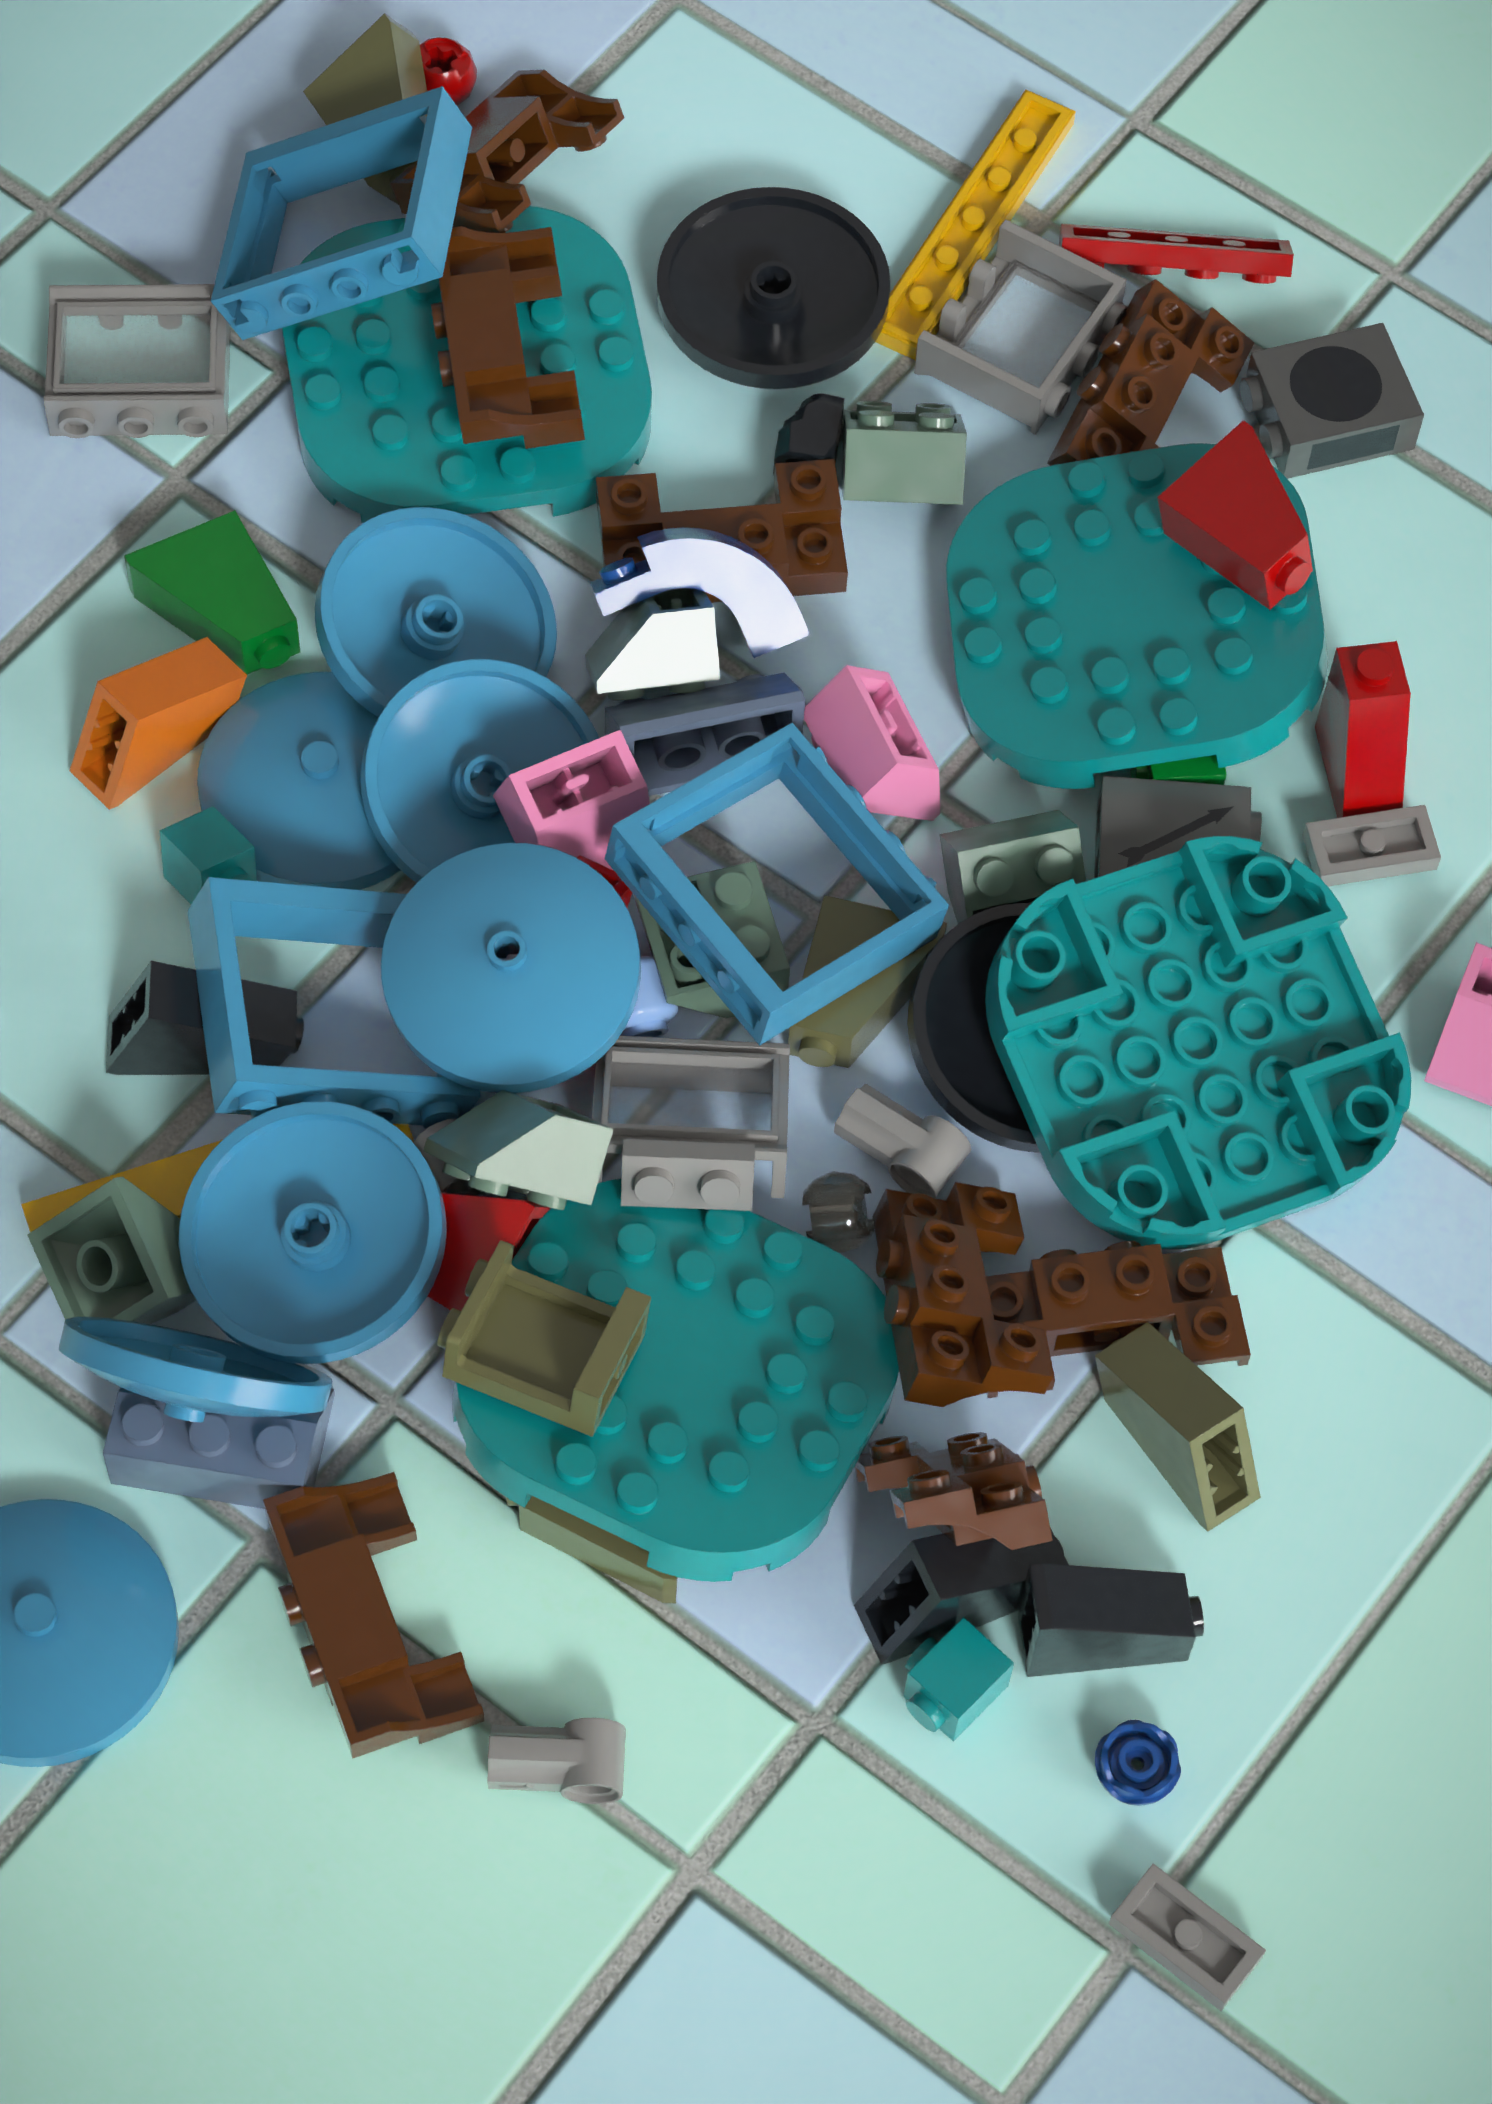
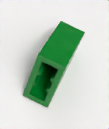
[124,510,301,675]

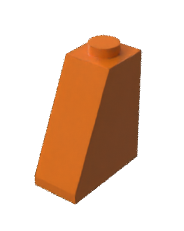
[69,637,247,810]

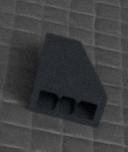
[106,961,304,1075]
[854,1527,1069,1665]
[1017,1563,1204,1677]

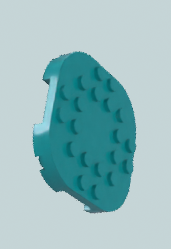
[282,206,652,523]
[946,443,1328,789]
[985,836,1411,1249]
[452,1178,899,1582]

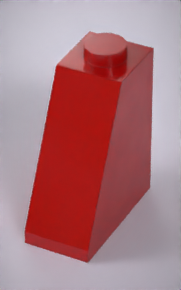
[1157,420,1313,610]
[1315,641,1411,818]
[427,1192,551,1311]

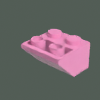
[804,665,940,821]
[493,730,650,870]
[1424,942,1492,1106]

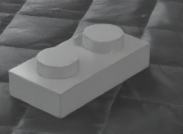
[1302,805,1441,887]
[621,1138,755,1211]
[1109,1863,1266,2011]

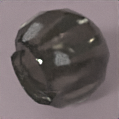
[802,1171,875,1253]

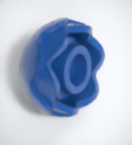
[1095,1720,1181,1806]

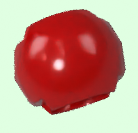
[420,37,477,106]

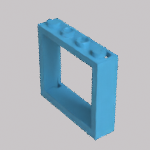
[211,86,472,340]
[604,723,949,1046]
[188,877,481,1129]

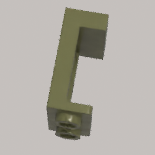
[437,1240,651,1437]

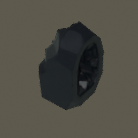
[773,393,845,475]

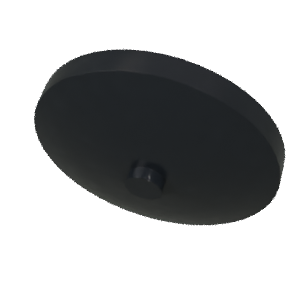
[657,187,890,389]
[907,903,1040,1153]

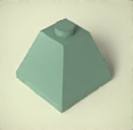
[27,1176,196,1324]

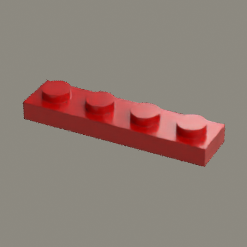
[1059,224,1294,284]

